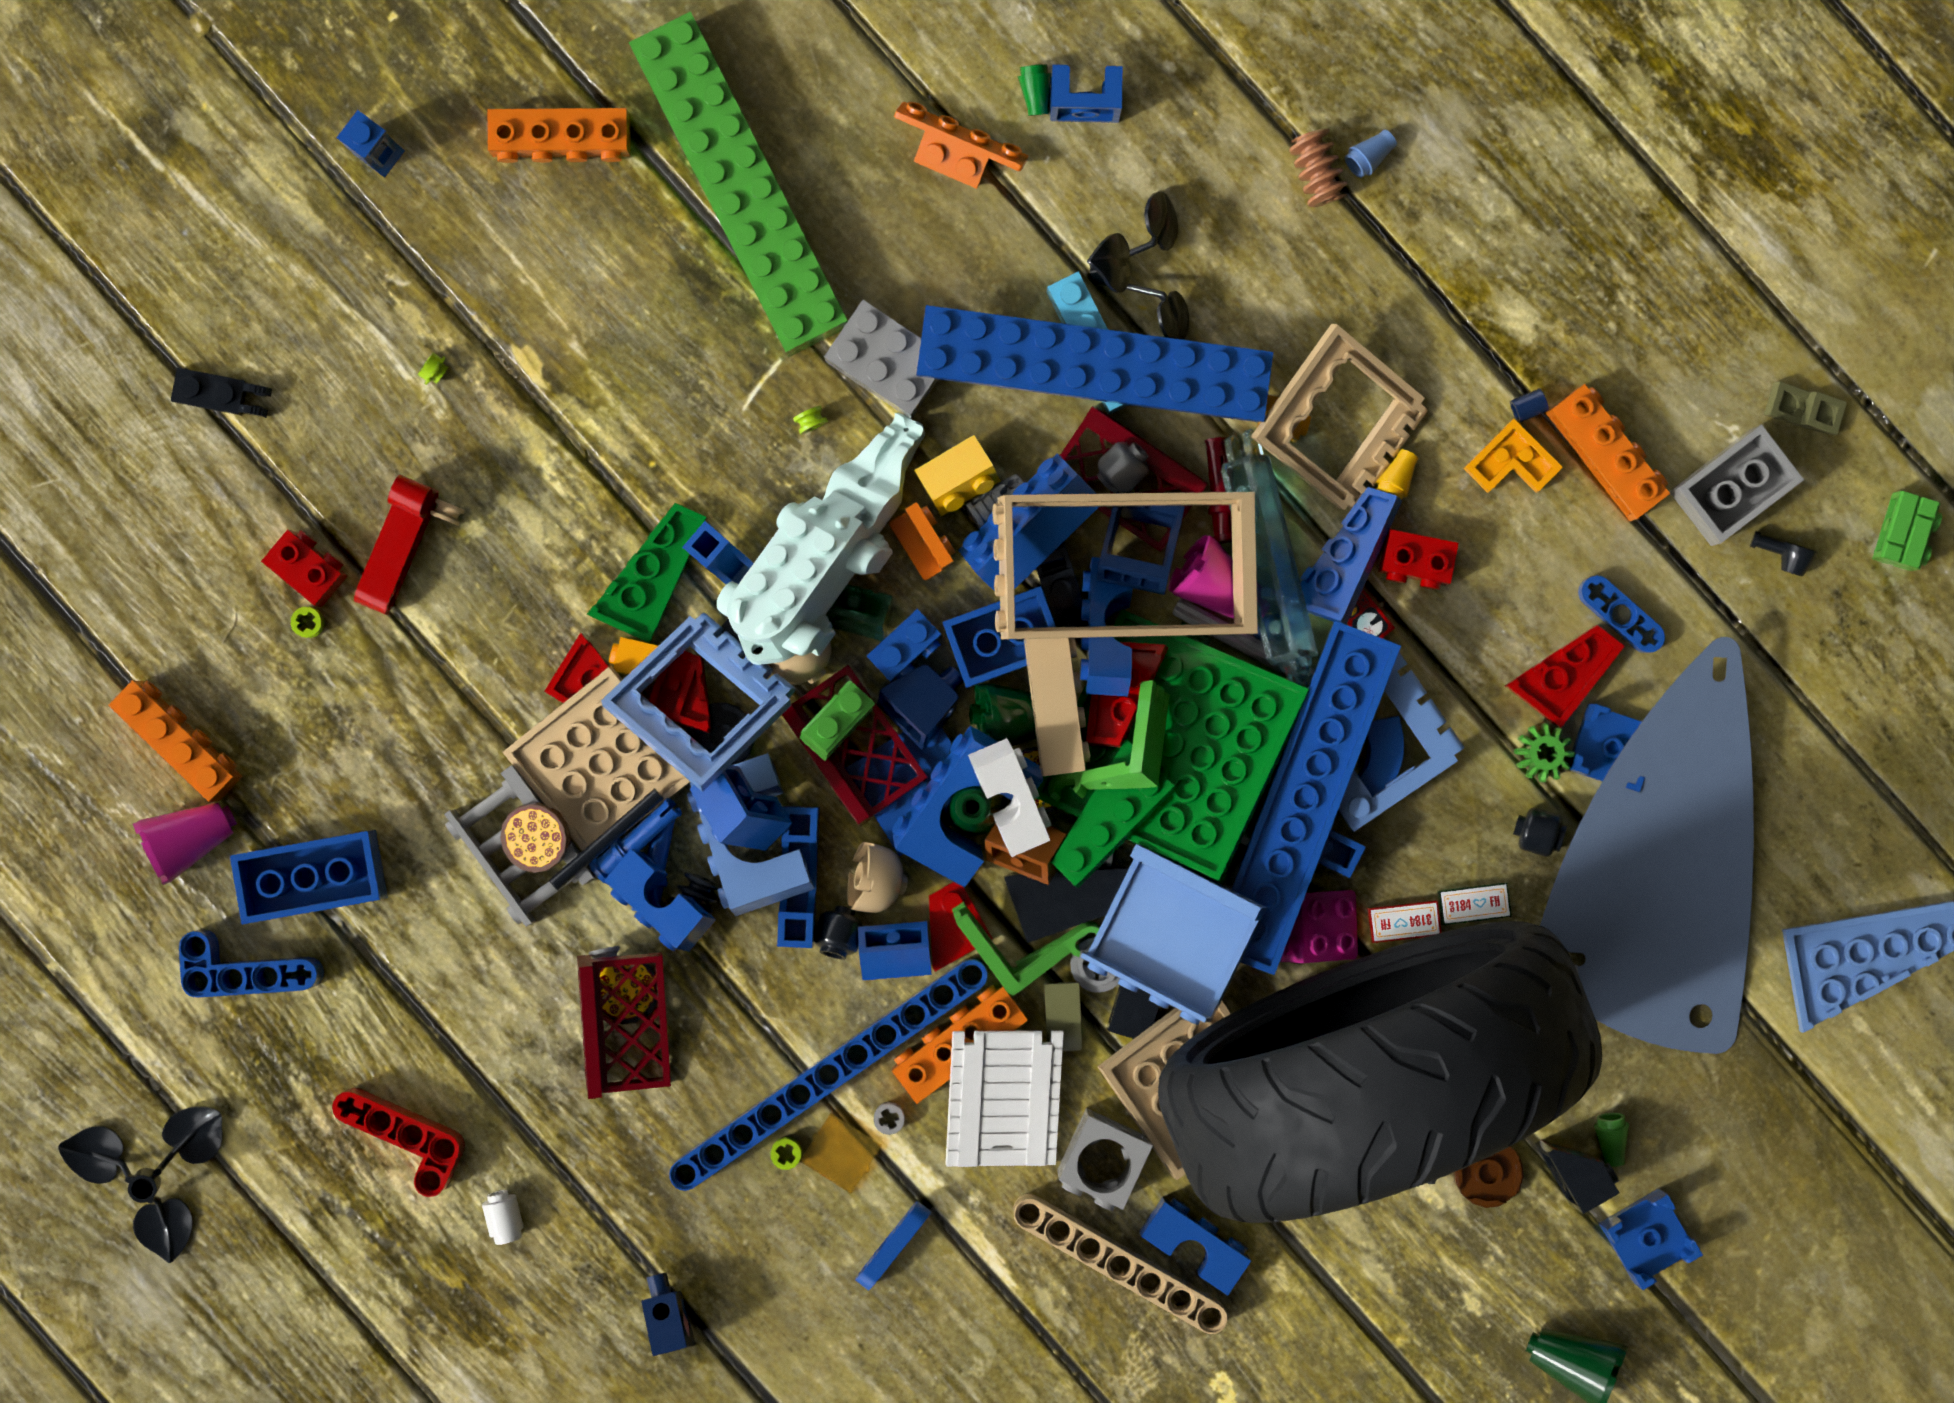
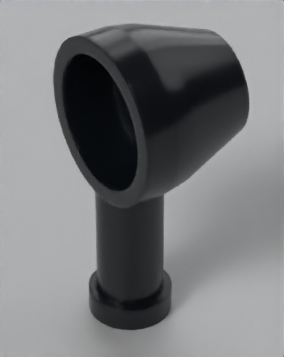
[1750,530,1818,577]

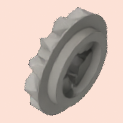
[1070,937,1120,992]

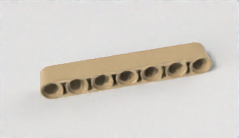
[1013,1194,1227,1334]

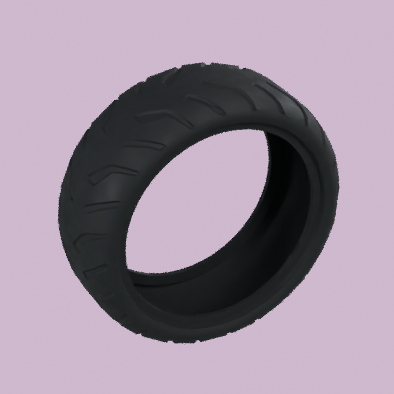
[1158,921,1602,1223]

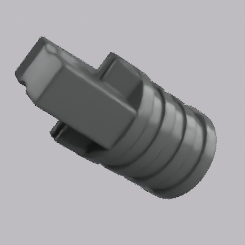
[964,474,1024,528]

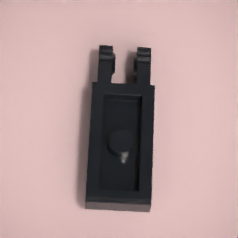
[170,367,272,418]

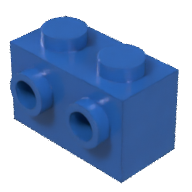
[867,608,942,682]
[858,921,932,981]

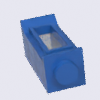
[336,110,405,178]

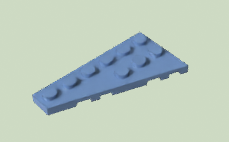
[1782,900,1954,1033]

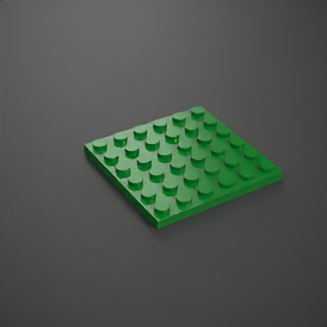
[1036,610,1309,882]

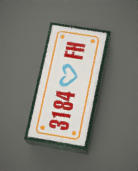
[1437,882,1512,925]

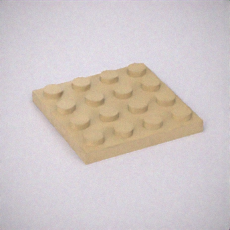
[503,666,690,851]
[1097,1001,1231,1180]

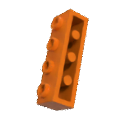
[487,108,631,163]
[1546,384,1670,521]
[108,680,243,802]
[892,984,1028,1104]

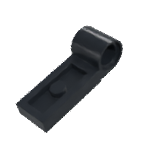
[1036,542,1088,627]

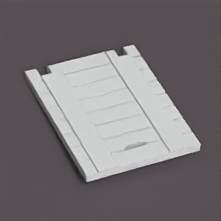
[946,1031,1063,1167]

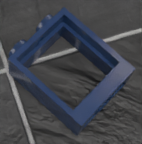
[1097,492,1185,595]

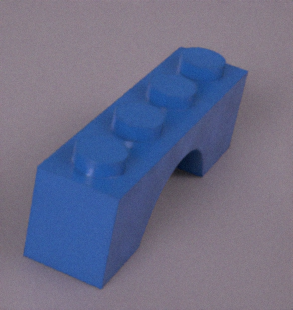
[1080,557,1133,697]
[777,806,820,948]

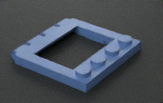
[601,613,795,792]
[1338,652,1465,832]

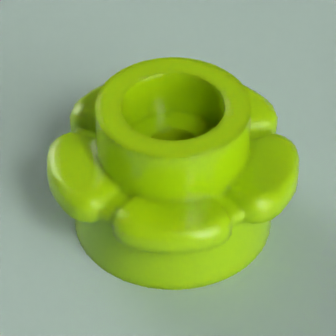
[417,352,448,385]

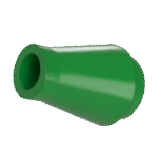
[1017,64,1052,116]

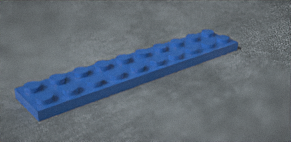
[916,305,1273,423]
[1231,621,1401,975]

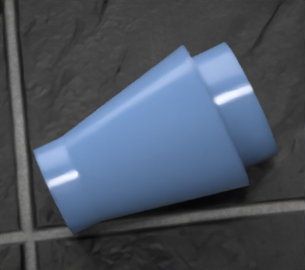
[1345,130,1397,178]

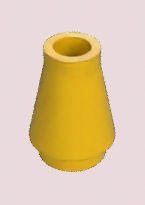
[1376,449,1419,500]

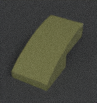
[1764,382,1847,435]
[1044,982,1082,1051]

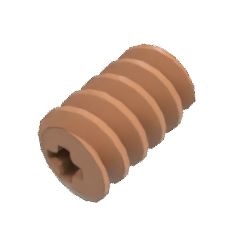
[1289,129,1348,207]

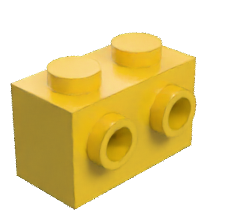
[914,435,1001,516]

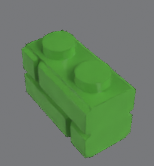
[1872,491,1942,571]
[800,680,875,761]

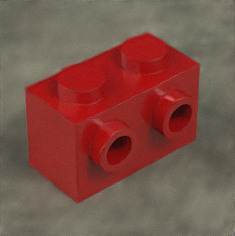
[261,529,348,607]
[1378,529,1459,590]

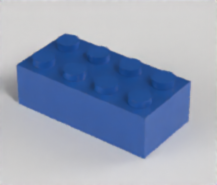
[958,453,1100,590]
[230,830,388,925]

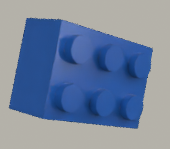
[942,586,1056,689]

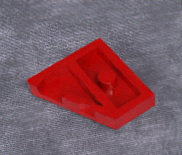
[649,651,712,733]
[929,881,993,972]

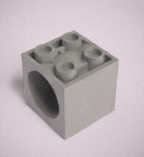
[1057,1108,1153,1211]

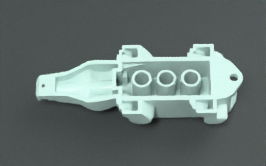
[717,413,925,665]

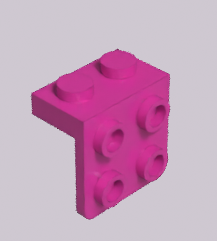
[1280,890,1358,963]

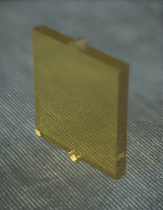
[800,1113,882,1194]

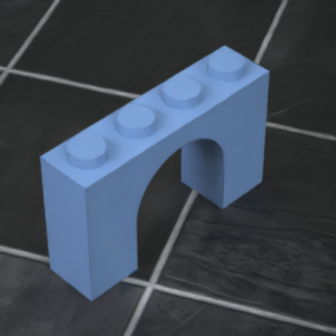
[687,753,815,916]

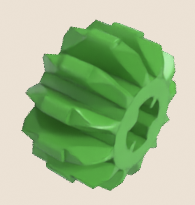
[1514,723,1575,782]

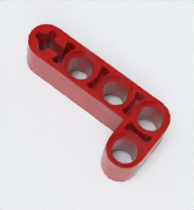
[354,474,439,615]
[332,1088,465,1197]

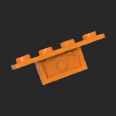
[894,102,1029,189]

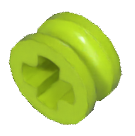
[793,405,828,435]
[290,607,325,638]
[770,1137,802,1170]

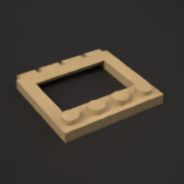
[1251,323,1428,510]

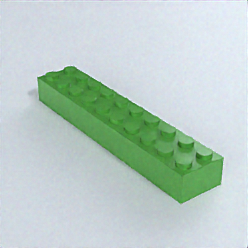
[628,11,848,358]

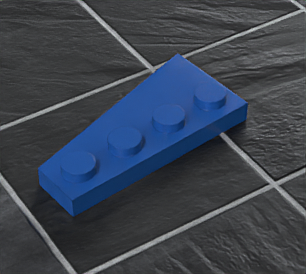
[1283,487,1402,625]

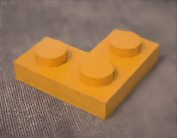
[1463,419,1563,493]

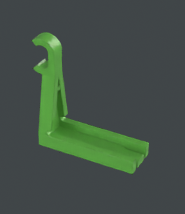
[1048,680,1170,802]
[952,902,1100,997]

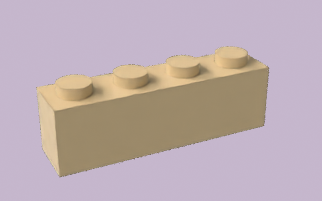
[1024,638,1090,776]

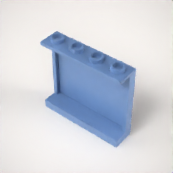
[1081,844,1267,1025]

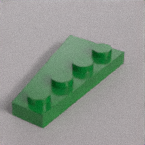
[586,503,708,644]
[1051,739,1177,888]

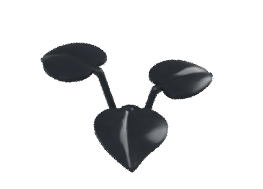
[1087,190,1189,340]
[58,1106,223,1263]

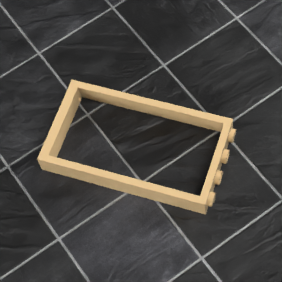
[993,492,1258,639]

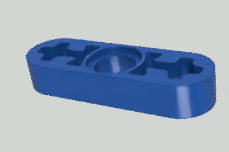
[1578,576,1665,653]
[855,1201,931,1291]

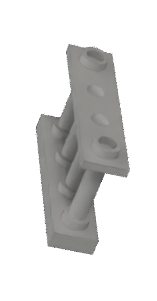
[444,765,596,927]

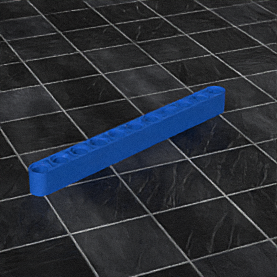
[669,958,987,1191]

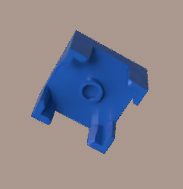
[1050,65,1123,123]
[1568,704,1645,792]
[1599,1189,1703,1290]

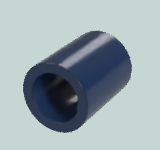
[1510,389,1549,423]

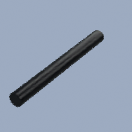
[549,788,664,891]

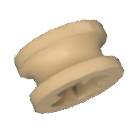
[430,498,465,526]

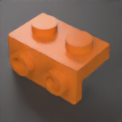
[889,502,956,581]

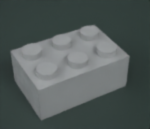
[824,300,939,419]
[1669,424,1804,546]

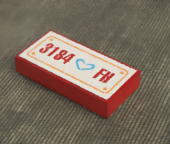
[1367,900,1441,943]

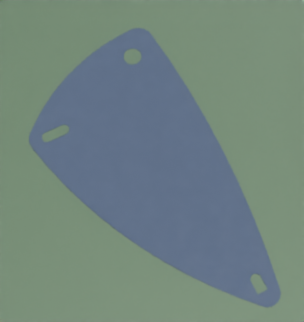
[1540,637,1754,1054]

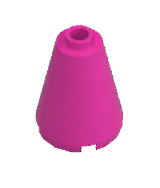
[1168,535,1267,620]
[133,802,237,885]

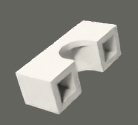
[968,738,1051,857]

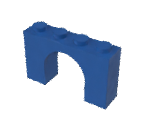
[892,725,1043,888]

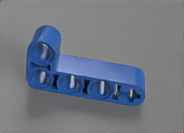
[179,929,324,998]

